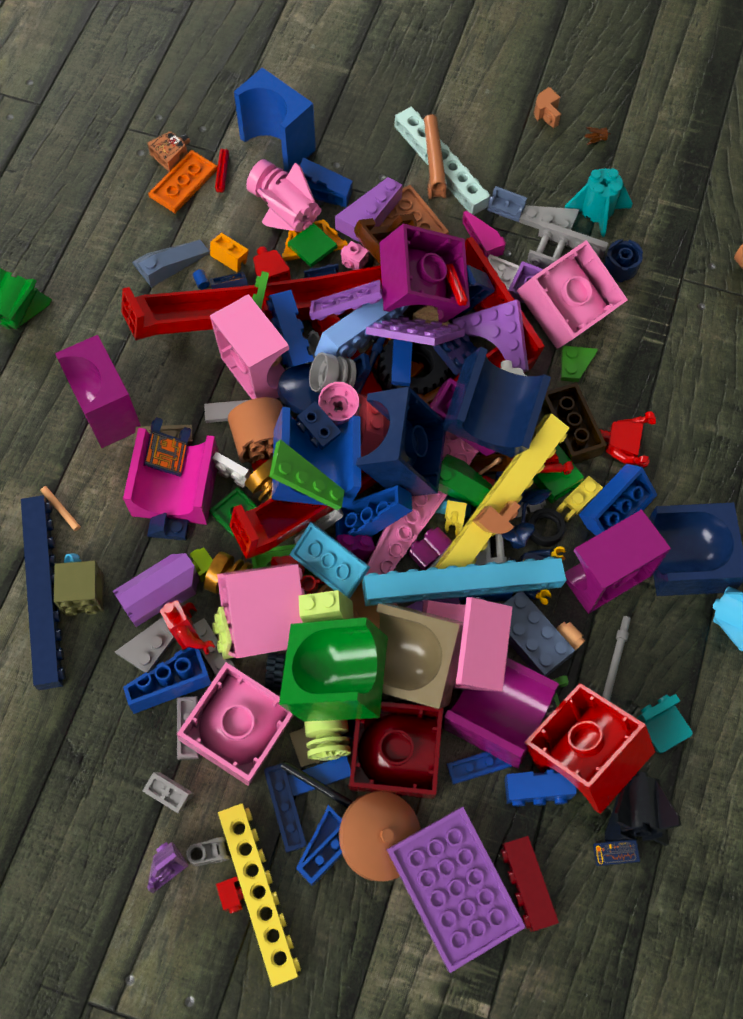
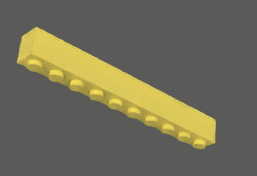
[435,413,569,569]

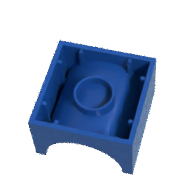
[234,68,316,173]
[272,407,361,508]

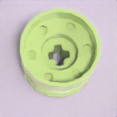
[304,720,351,761]

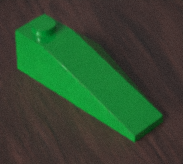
[438,454,493,508]

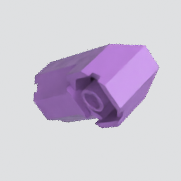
[113,553,199,627]

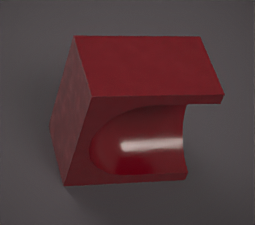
[349,702,443,799]

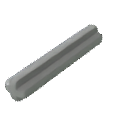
[294,509,344,544]

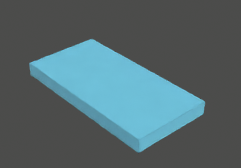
[289,522,370,599]

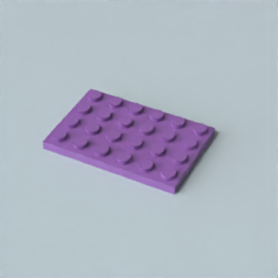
[386,807,525,973]

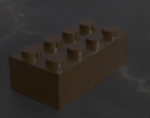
[542,382,607,464]

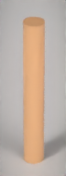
[40,486,81,531]

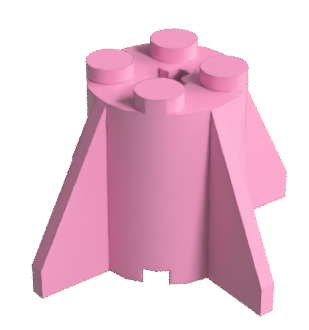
[257,163,321,232]

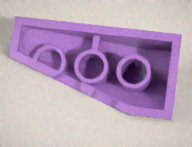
[147,842,189,893]

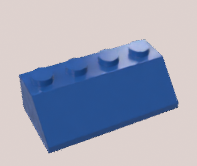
[578,464,657,536]

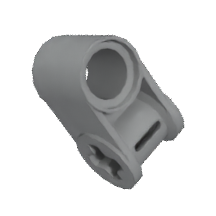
[186,837,230,866]

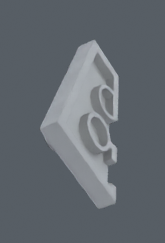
[115,617,175,673]

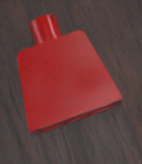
[253,246,291,283]

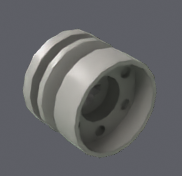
[309,352,356,393]

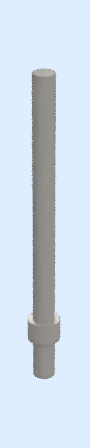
[602,616,631,701]

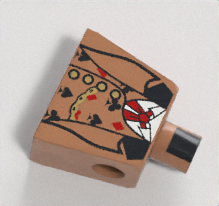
[147,132,190,172]

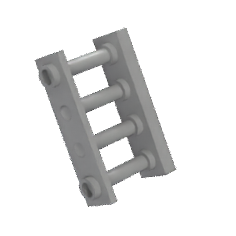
[527,221,608,269]

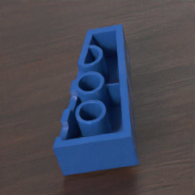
[266,290,314,368]

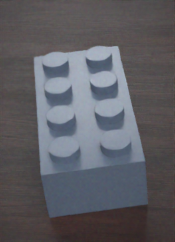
[503,591,575,677]

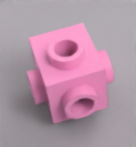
[341,241,369,270]

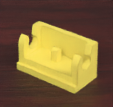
[445,500,467,537]

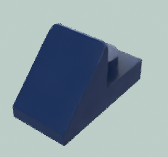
[147,513,189,541]

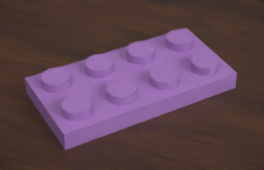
[309,280,382,320]

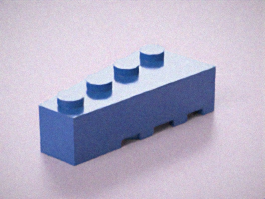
[336,485,412,537]
[123,647,211,714]

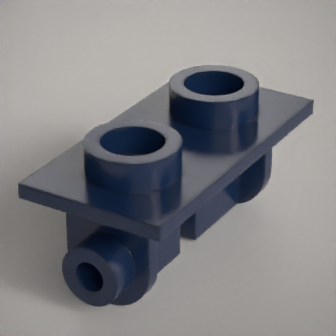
[304,264,340,278]

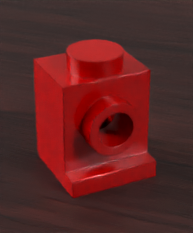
[216,876,244,914]

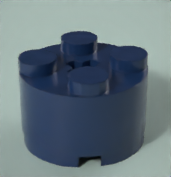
[604,239,643,282]

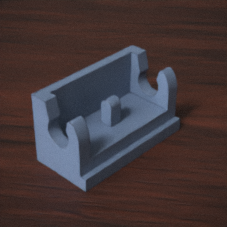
[487,186,527,222]

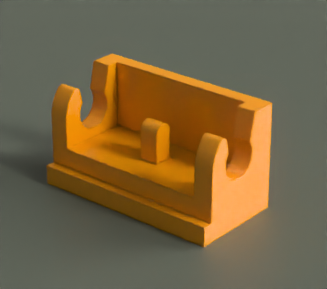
[210,233,249,272]

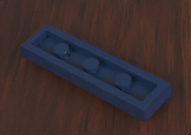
[264,764,307,853]

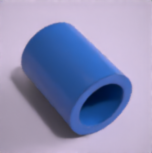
[193,269,210,290]

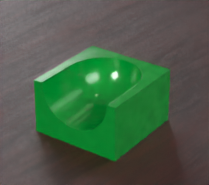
[279,617,388,722]

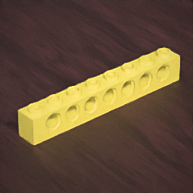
[218,803,301,987]

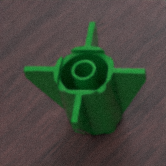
[0,268,52,329]

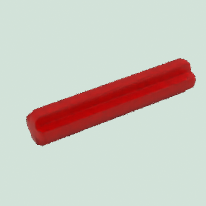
[215,149,229,193]
[446,264,468,306]

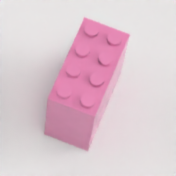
[217,563,305,658]

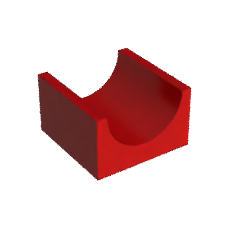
[524,683,655,814]

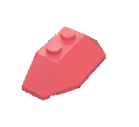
[358,393,390,457]

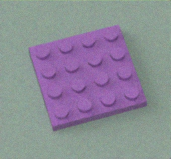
[366,316,465,346]

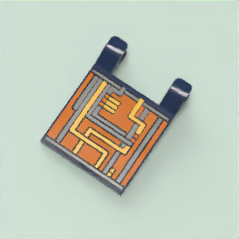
[144,417,191,477]

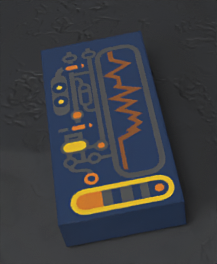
[593,839,640,866]

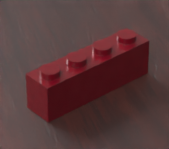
[500,836,559,932]

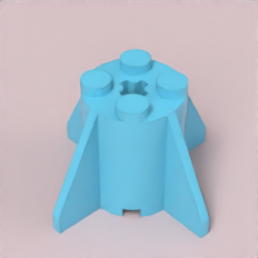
[713,586,743,651]

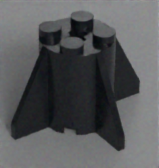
[605,772,681,846]

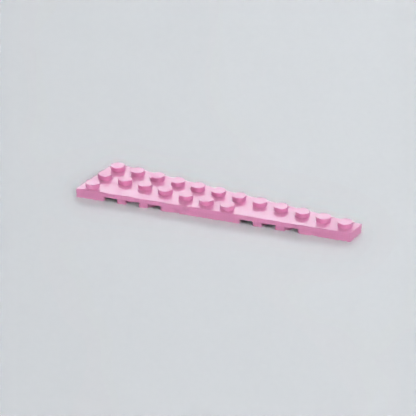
[365,431,479,576]

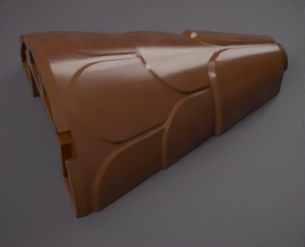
[354,213,417,266]

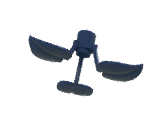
[465,488,552,549]

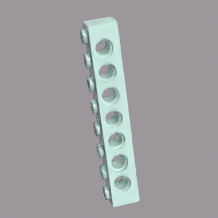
[395,107,490,215]

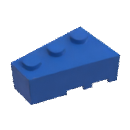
[296,805,343,886]

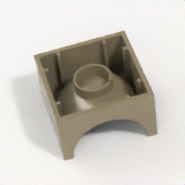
[376,603,464,709]

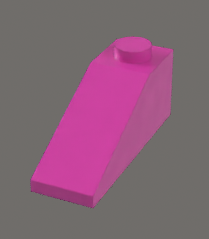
[462,211,506,258]

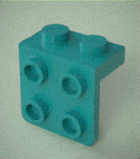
[637,694,693,754]

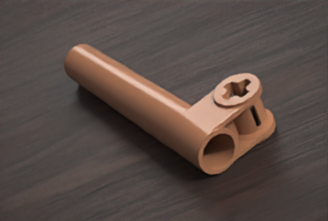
[424,115,446,199]

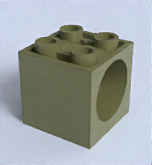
[54,561,103,616]

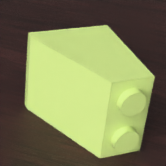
[299,590,354,623]

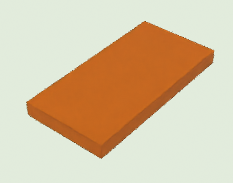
[148,150,218,213]

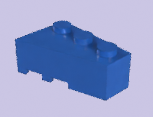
[300,158,353,207]
[504,770,577,807]

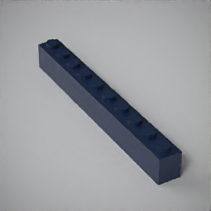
[21,495,66,690]

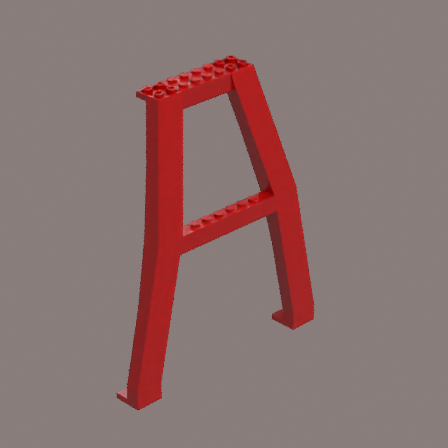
[121,237,545,559]

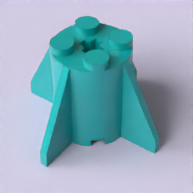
[564,168,633,237]

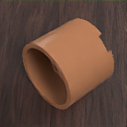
[228,397,283,463]

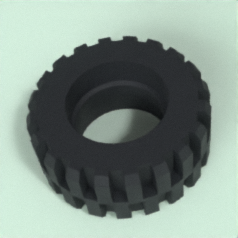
[377,339,449,395]

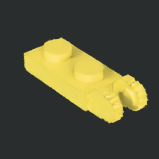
[556,476,603,522]

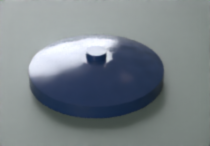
[278,364,320,414]

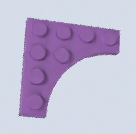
[452,300,529,372]

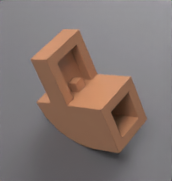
[534,87,561,128]
[473,501,521,534]

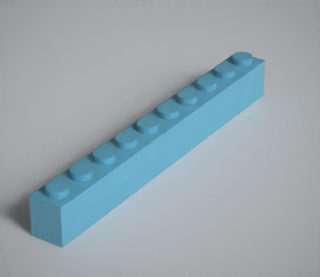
[362,557,566,606]

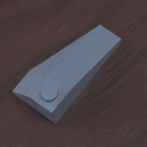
[132,240,210,288]

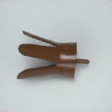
[584,127,611,145]

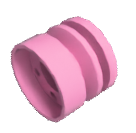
[246,159,289,202]
[318,382,359,426]

